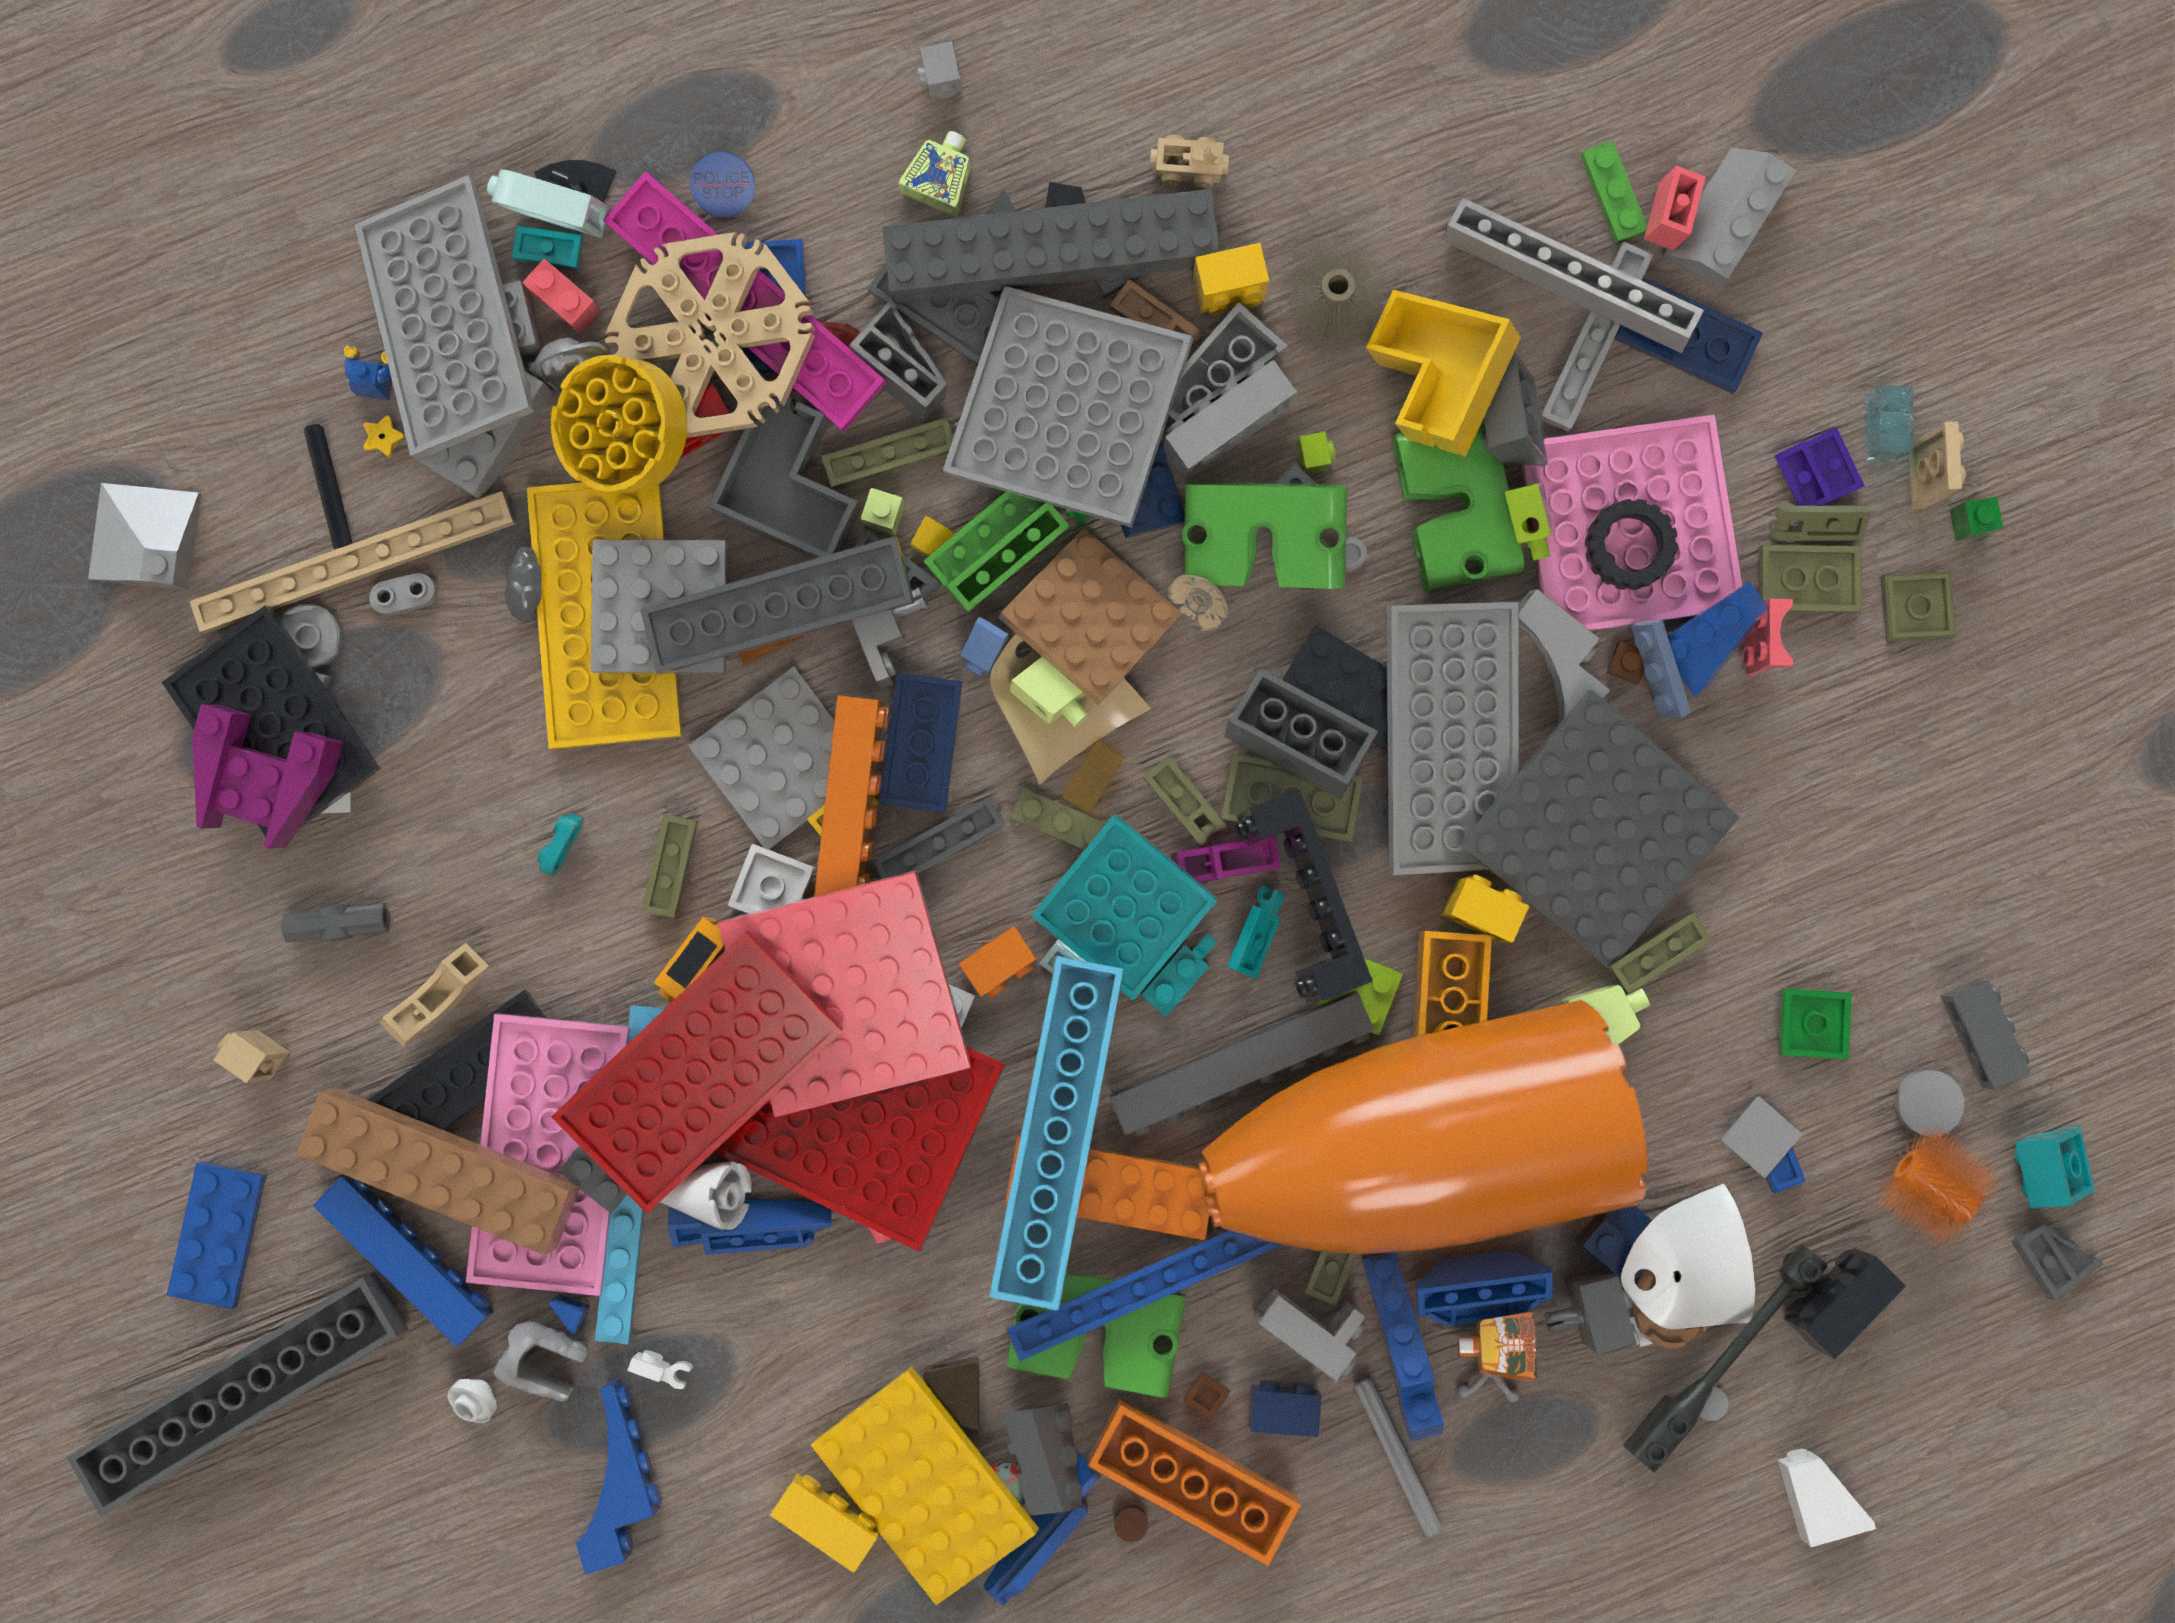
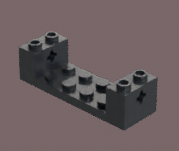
[1235,789,1373,1003]

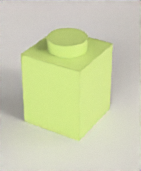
[861,488,905,536]

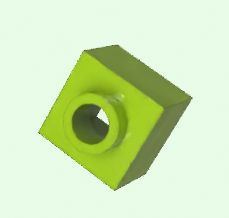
[1296,431,1335,474]

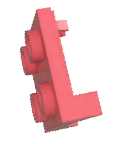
[1742,598,1793,676]

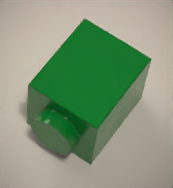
[1950,496,2004,541]

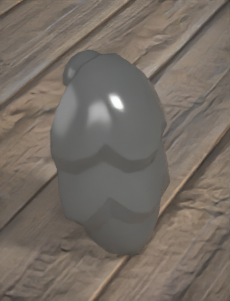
[505,546,542,622]

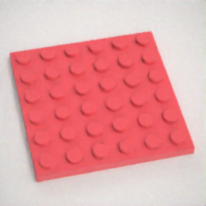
[718,871,971,1117]

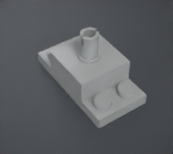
[852,588,926,690]

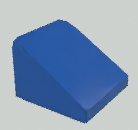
[550,1295,590,1335]

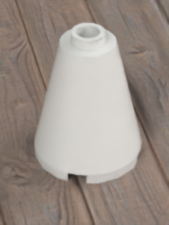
[660,1162,752,1230]

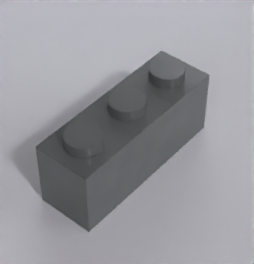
[1940,980,2031,1089]

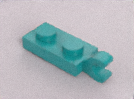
[1227,885,1285,980]
[1141,933,1217,1017]

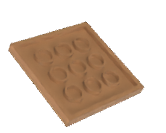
[998,528,1183,705]

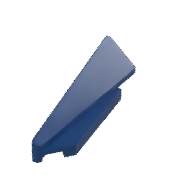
[668,1198,832,1255]
[984,1450,1100,1606]

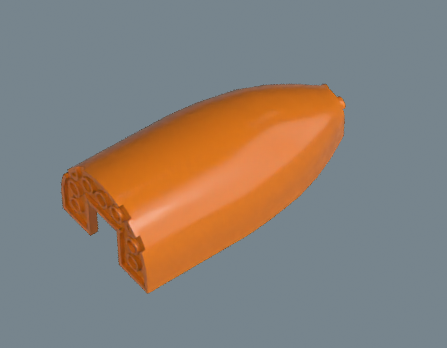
[1198,1000,1648,1254]

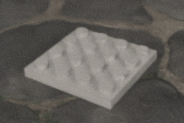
[591,540,727,674]
[688,667,835,850]

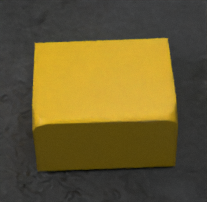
[911,516,956,556]

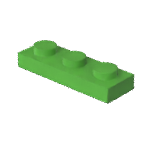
[1580,140,1647,245]

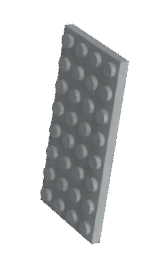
[355,175,535,460]
[1387,602,1519,875]

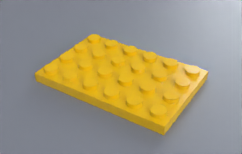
[811,1366,1039,1605]

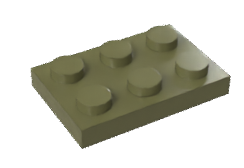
[1759,545,1862,614]

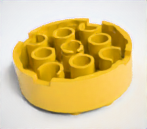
[551,355,687,493]

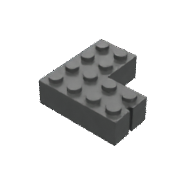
[708,397,861,559]

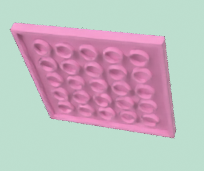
[1521,415,1742,631]

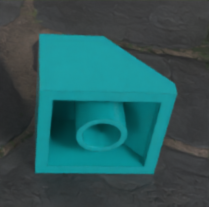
[2014,1126,2095,1208]

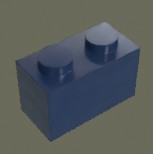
[1249,1380,1322,1437]

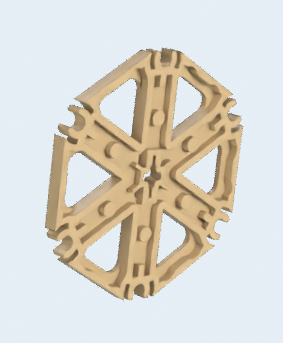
[605,232,815,438]

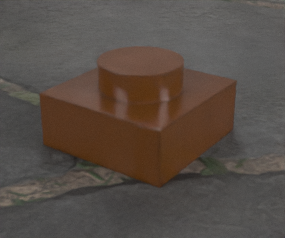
[1606,641,1645,685]
[1183,1371,1230,1420]

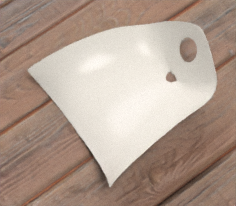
[1621,1184,1755,1329]

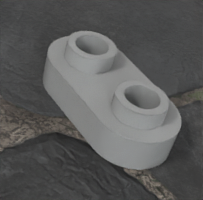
[369,573,438,616]

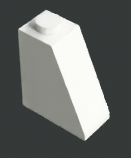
[1778,1449,1876,1547]

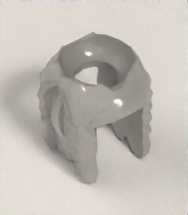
[493,1321,588,1401]

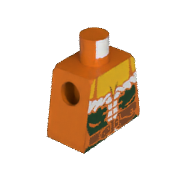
[1457,1312,1537,1382]

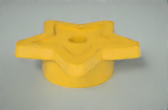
[363,415,405,458]

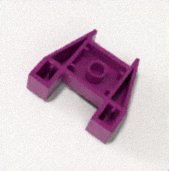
[192,704,343,849]

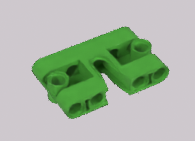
[1393,423,1524,591]
[1182,482,1348,589]
[1006,1271,1186,1397]

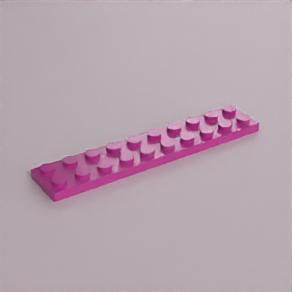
[603,171,887,432]

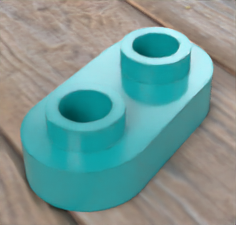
[537,812,584,877]

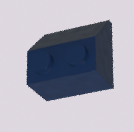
[1575,1206,1652,1285]

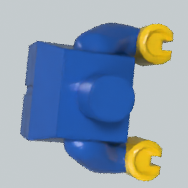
[344,346,392,400]

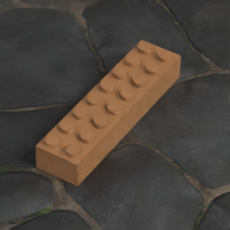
[296,1088,580,1255]

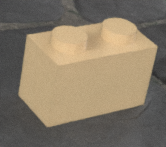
[213,1030,290,1083]

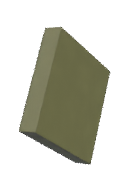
[1881,572,1956,642]

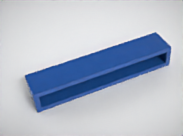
[313,1175,494,1347]

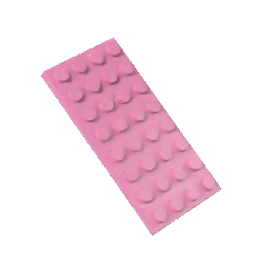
[466,1013,631,1296]

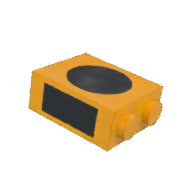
[653,917,725,1002]

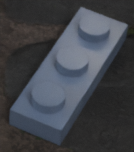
[1631,620,1691,718]

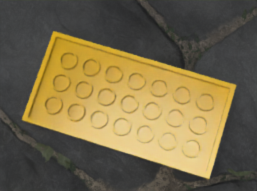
[527,482,683,750]

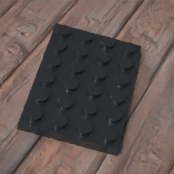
[162,605,381,837]

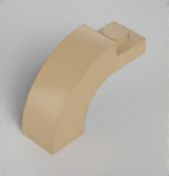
[380,943,489,1047]

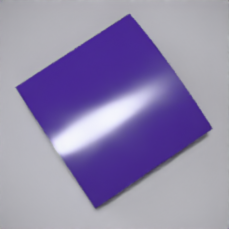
[1775,427,1865,506]

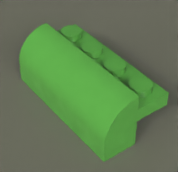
[923,492,1069,612]

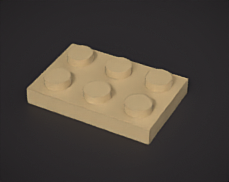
[1908,422,1966,509]

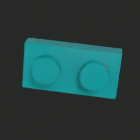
[511,226,584,271]

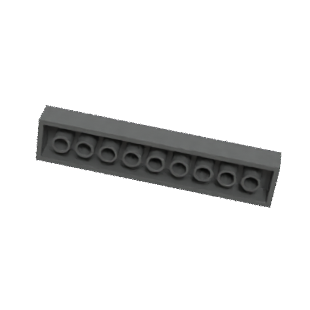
[882,189,1220,303]
[66,1272,408,1517]

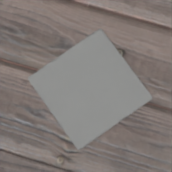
[1721,1096,1802,1178]

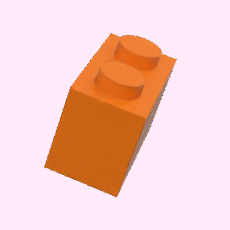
[959,926,1037,998]

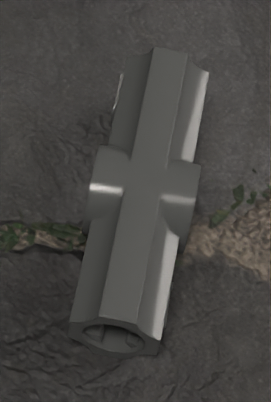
[281,903,390,942]

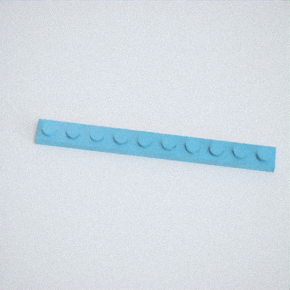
[595,1005,665,1344]

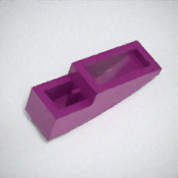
[1171,836,1281,883]

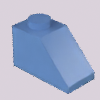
[960,617,1010,677]

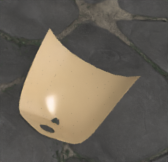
[990,634,1151,785]

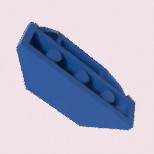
[1416,1250,1553,1327]

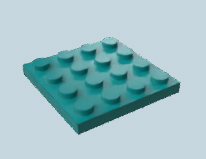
[1031,813,1218,1001]

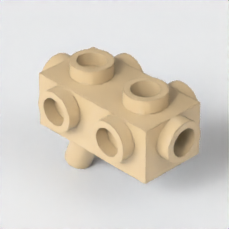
[1149,135,1229,189]

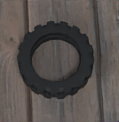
[1585,499,1678,590]

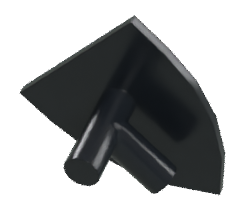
[534,160,616,202]

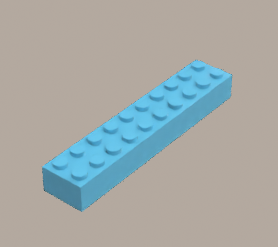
[989,956,1123,1311]

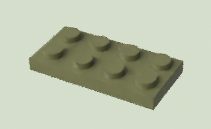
[1221,754,1363,843]

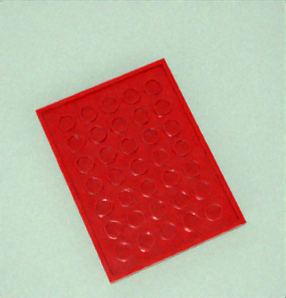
[714,1046,1006,1252]

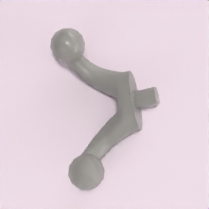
[1458,1372,1519,1402]

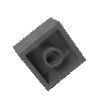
[1544,1267,1637,1354]

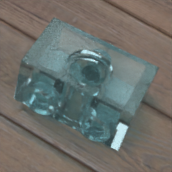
[1866,385,1913,460]

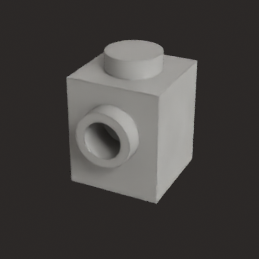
[917,41,962,99]

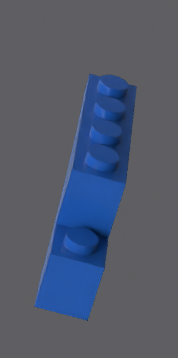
[1362,1252,1444,1442]
[575,1379,662,1575]

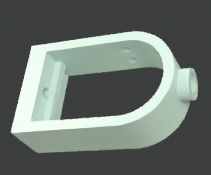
[487,169,610,238]

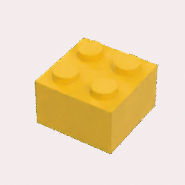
[1192,243,1269,316]
[1440,875,1529,943]

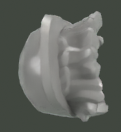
[528,338,610,394]

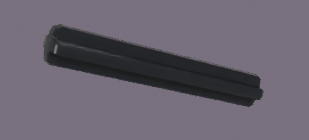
[304,424,353,550]

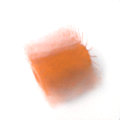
[1875,1124,2002,1250]

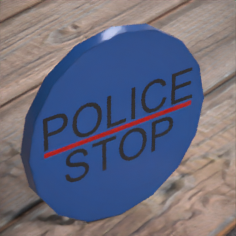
[690,151,756,218]

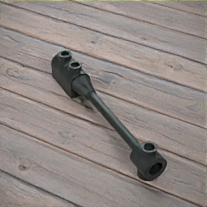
[1623,1244,1828,1473]

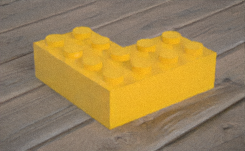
[1366,290,1521,457]

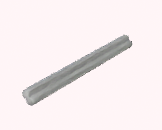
[1354,1377,1442,1537]

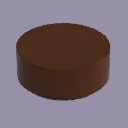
[1114,1505,1148,1542]

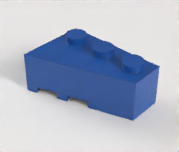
[1667,581,1769,697]

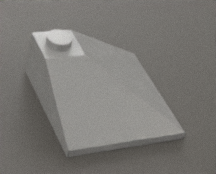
[88,483,201,590]

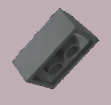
[1482,352,1548,466]

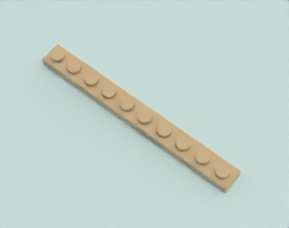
[189,491,516,634]

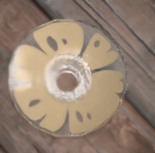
[1168,575,1228,631]

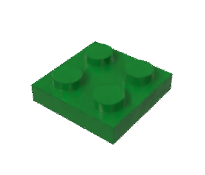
[1778,988,1852,1060]

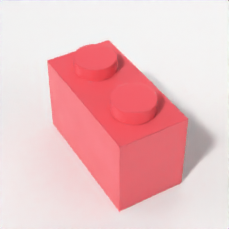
[1644,165,1706,250]
[522,259,602,336]

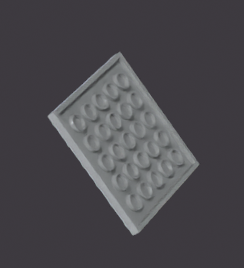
[943,286,1193,527]

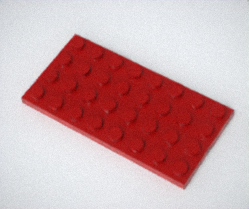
[551,930,844,1214]

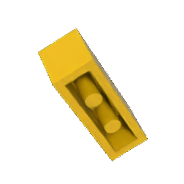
[770,1473,879,1573]

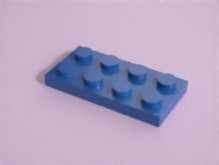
[167,1162,266,1309]

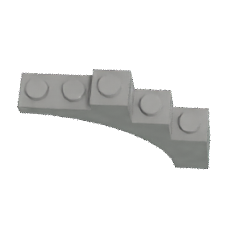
[1518,589,1609,725]

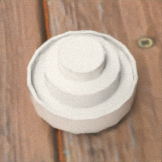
[447,1379,497,1423]

